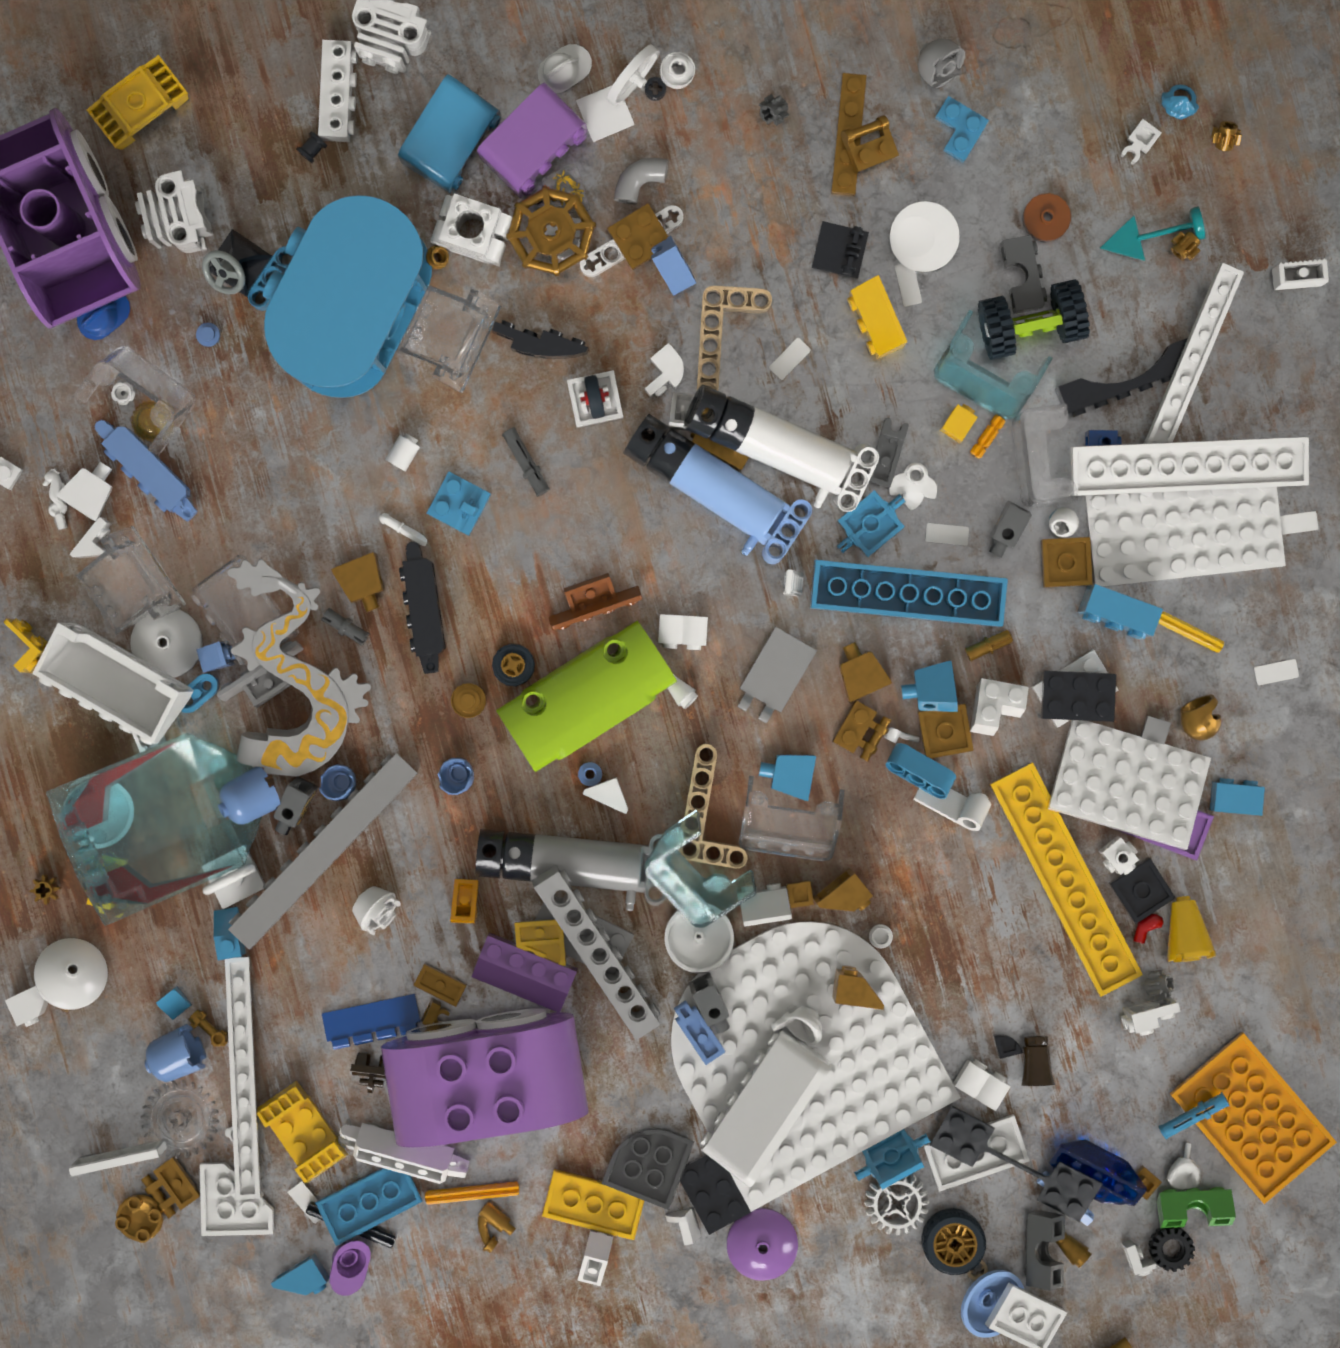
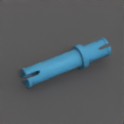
[1158,1092,1230,1140]

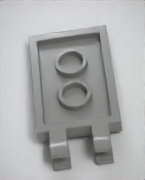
[737,627,817,723]

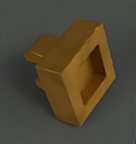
[421,998,450,1025]
[1127,1165,1162,1200]

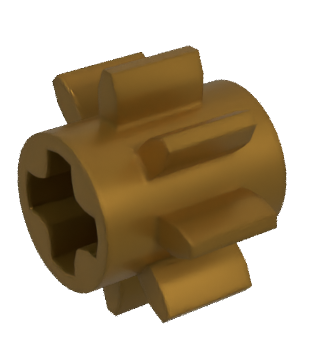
[1211,121,1242,151]
[1171,231,1201,261]
[29,874,62,905]

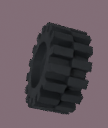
[1149,1228,1195,1272]

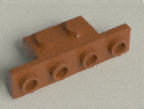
[549,573,643,630]

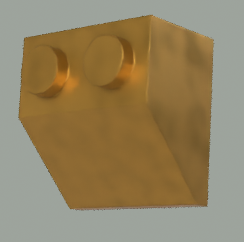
[832,966,884,1010]

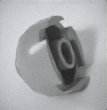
[918,38,965,88]

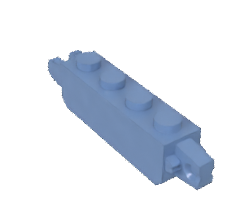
[94,420,198,522]

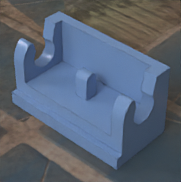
[651,236,696,296]

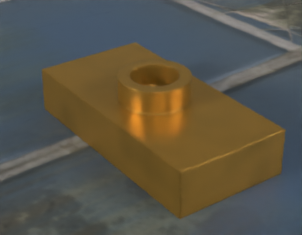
[413,963,467,1007]

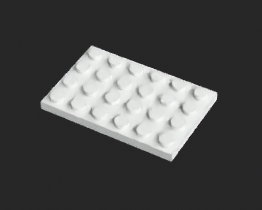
[1048,720,1211,850]

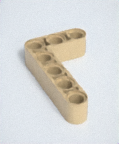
[697,286,772,390]
[679,744,747,868]

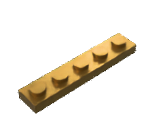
[831,73,867,196]

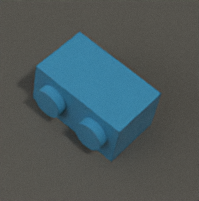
[1209,778,1265,816]

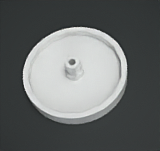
[607,44,659,106]
[890,201,960,272]
[665,903,734,974]

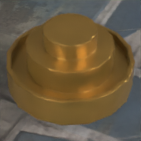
[451,683,486,718]

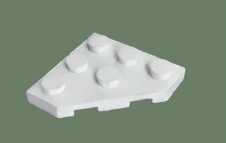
[200,1162,275,1236]

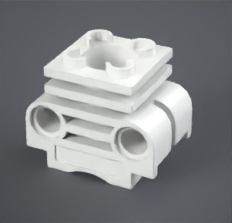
[352,0,431,74]
[135,170,213,253]
[430,193,512,267]

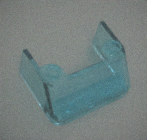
[934,310,1053,420]
[645,810,756,928]

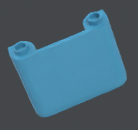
[398,74,501,194]

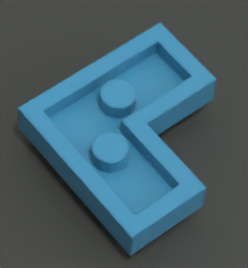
[935,96,989,163]

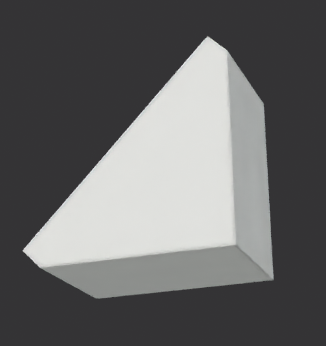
[669,392,695,431]
[583,777,629,814]

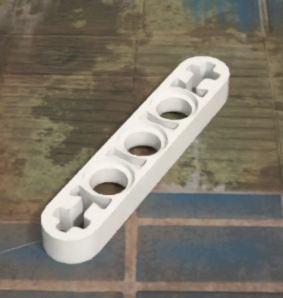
[580,205,683,277]

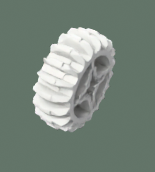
[864,1174,929,1235]

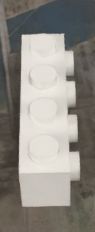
[318,40,358,142]

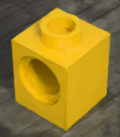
[940,404,978,443]

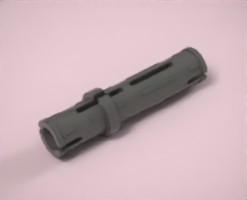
[502,427,550,497]

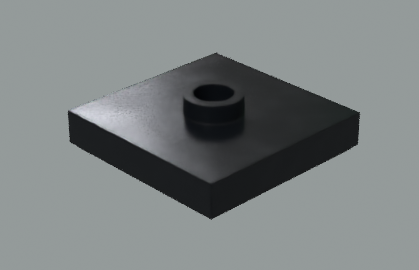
[1109,857,1176,924]

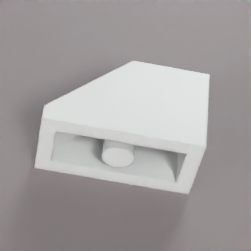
[5,986,48,1027]
[578,1231,613,1286]

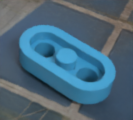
[182,674,219,713]

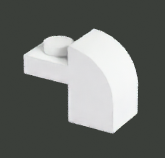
[645,343,684,398]

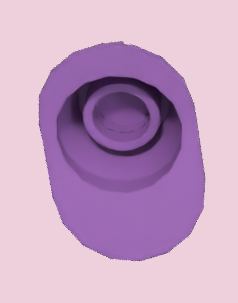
[329,1239,371,1296]

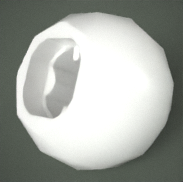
[1049,507,1079,538]

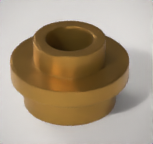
[426,245,449,270]

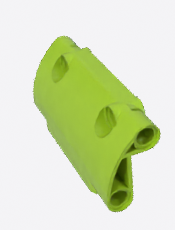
[496,621,677,772]

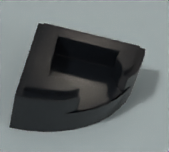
[993,1034,1023,1059]

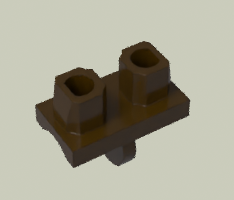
[350,1052,386,1093]

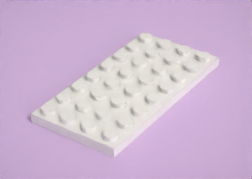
[1084,487,1286,587]

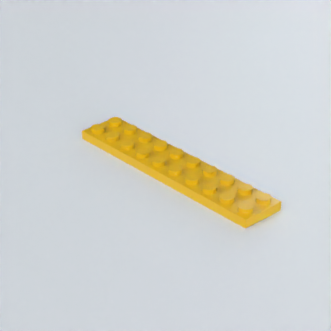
[990,762,1143,997]

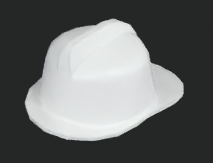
[538,44,592,93]

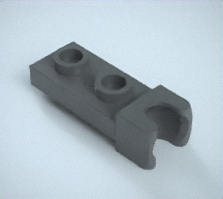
[869,418,909,488]

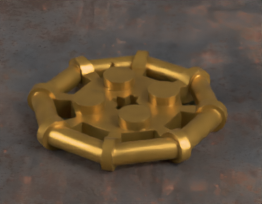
[506,186,596,276]

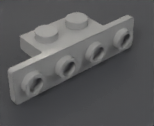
[216,641,304,708]

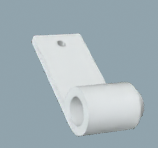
[913,788,991,831]

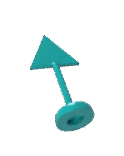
[1100,206,1206,261]

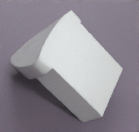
[665,1208,701,1245]

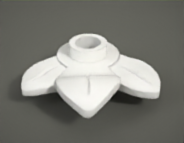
[889,463,937,510]

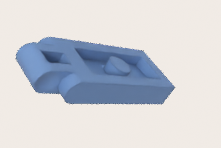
[674,1000,726,1065]

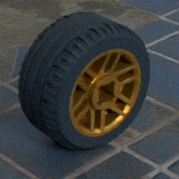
[921,1208,986,1275]

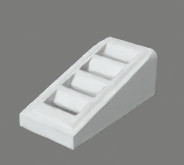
[783,569,804,597]

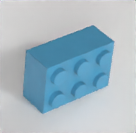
[1077,584,1163,640]

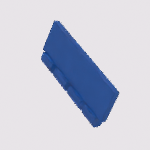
[322,994,421,1050]

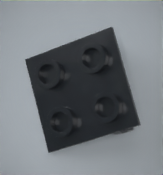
[812,221,869,279]

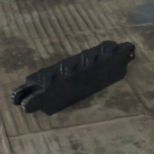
[399,541,446,674]

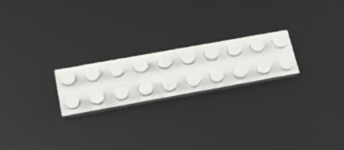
[1071,437,1309,496]

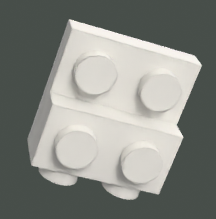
[1121,997,1181,1036]

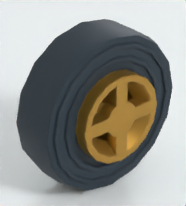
[492,644,535,686]

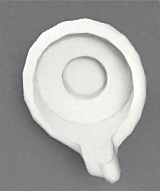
[771,1006,822,1045]

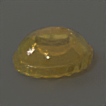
[131,400,172,442]

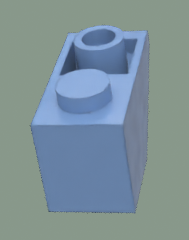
[196,641,236,673]

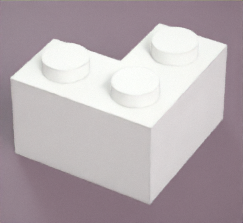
[970,678,1029,736]

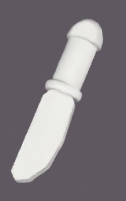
[379,513,427,546]

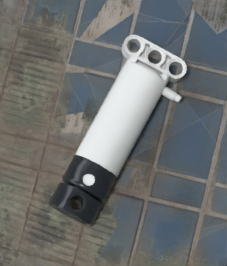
[683,385,879,512]

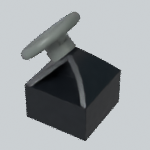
[202,229,273,298]

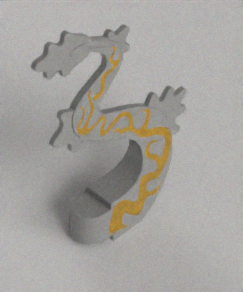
[227,559,371,776]

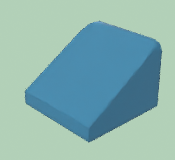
[156,987,192,1020]

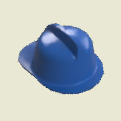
[77,296,130,340]

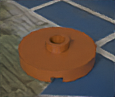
[1023,193,1071,242]

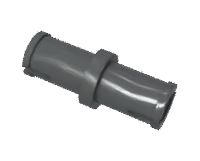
[321,608,370,646]

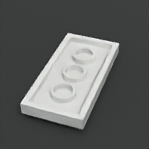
[924,1114,1030,1192]

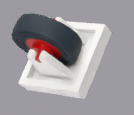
[567,370,623,428]

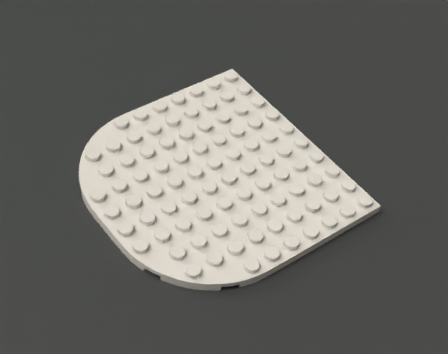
[671,921,961,1212]

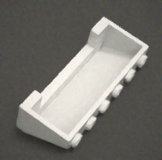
[32,623,194,745]
[700,1029,831,1187]

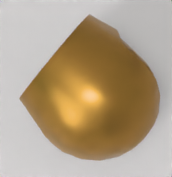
[1180,694,1222,740]

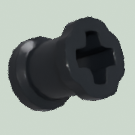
[296,131,328,164]

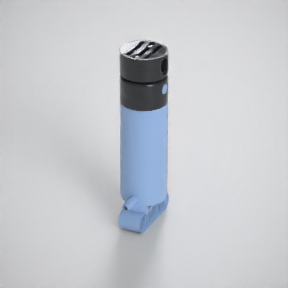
[623,414,812,564]

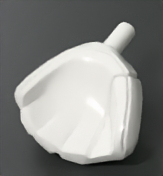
[1167,1143,1201,1190]

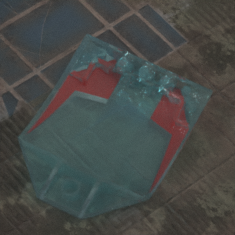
[46,733,262,926]

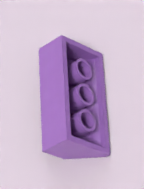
[472,933,578,1012]

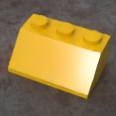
[847,275,908,359]

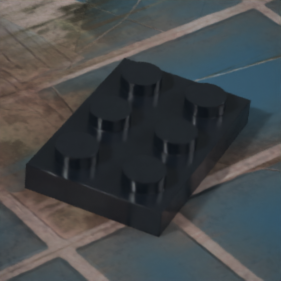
[1041,671,1116,722]
[680,1154,751,1235]

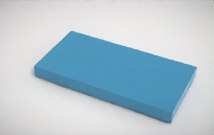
[315,1168,423,1246]

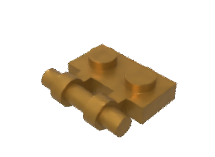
[832,700,892,762]
[141,1156,200,1219]

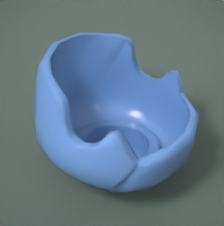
[437,758,474,795]
[319,764,356,801]

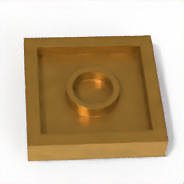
[607,203,669,271]
[1041,537,1092,588]
[917,704,974,758]

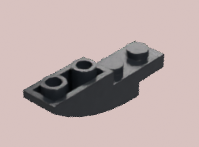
[492,320,589,359]

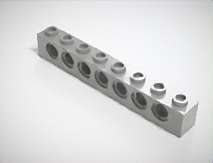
[532,865,661,1040]

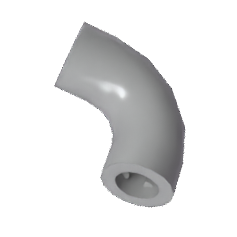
[614,158,669,205]

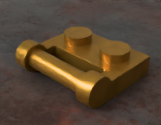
[841,115,899,173]

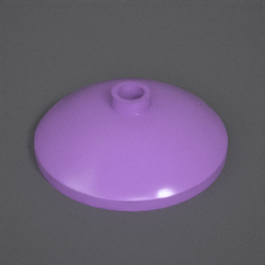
[727,1208,798,1281]

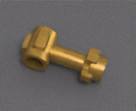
[188,1009,228,1047]

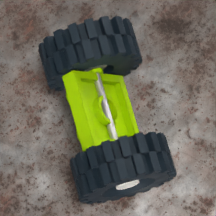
[978,279,1090,360]

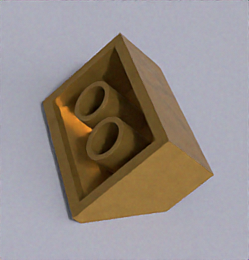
[813,868,873,912]

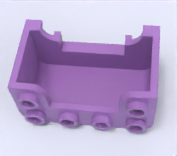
[477,83,587,198]

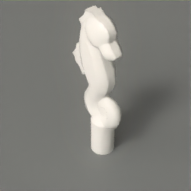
[43,469,68,530]

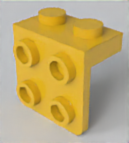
[3,618,48,673]

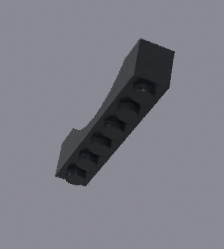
[1055,338,1188,418]

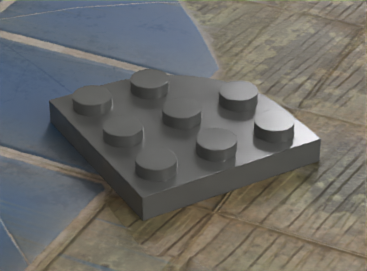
[602,1130,695,1210]

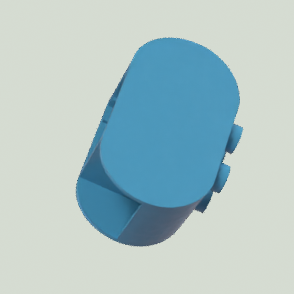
[263,196,432,398]

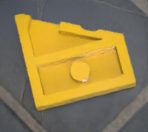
[514,919,566,966]

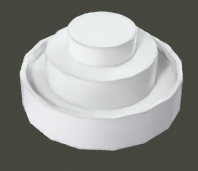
[660,52,695,89]

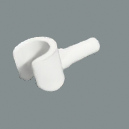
[884,727,920,744]

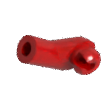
[1133,914,1164,944]

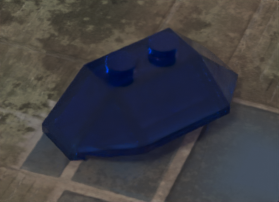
[1049,1139,1147,1206]

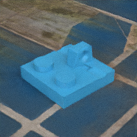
[426,472,491,536]

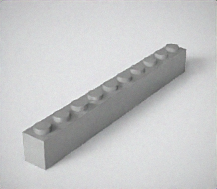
[228,753,418,950]

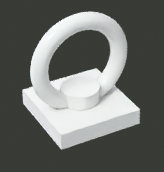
[202,845,265,909]

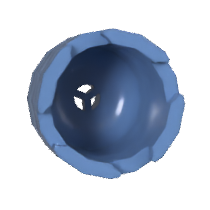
[218,766,280,825]
[144,1024,206,1082]

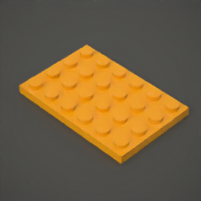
[1169,1032,1337,1204]

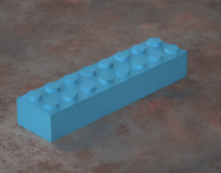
[810,560,1008,627]

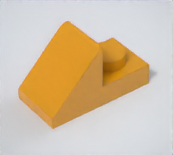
[450,879,479,924]

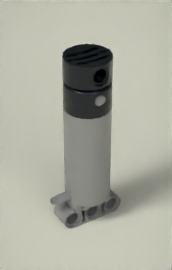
[475,829,671,911]

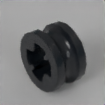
[645,77,666,101]

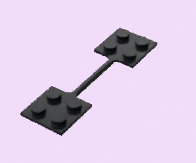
[930,1106,1103,1222]

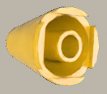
[1167,896,1216,962]

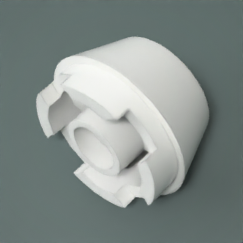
[352,886,401,935]

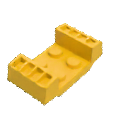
[86,55,189,150]
[256,1080,348,1183]

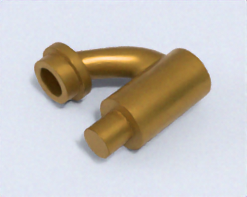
[478,1201,516,1253]

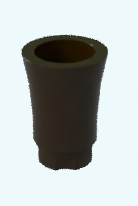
[1021,1036,1055,1086]

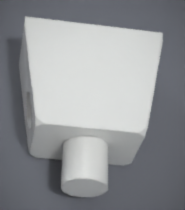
[56,462,113,521]

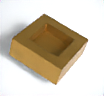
[786,880,814,908]

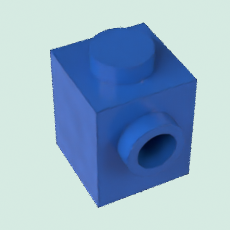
[1085,430,1122,446]

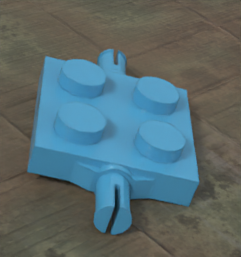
[837,490,906,558]
[854,1129,930,1190]

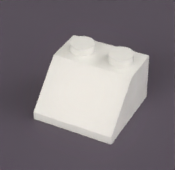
[739,883,792,927]

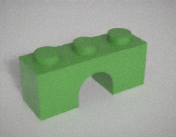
[1156,1187,1236,1229]

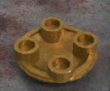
[115,1195,163,1243]

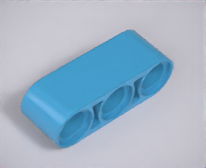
[248,246,290,311]
[885,743,956,799]

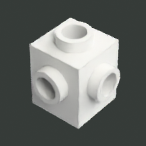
[1099,836,1139,875]

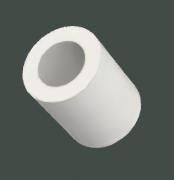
[385,433,420,472]

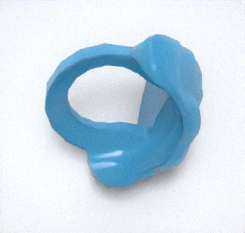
[1162,84,1199,120]

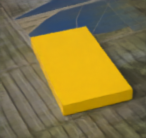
[542,1169,644,1240]

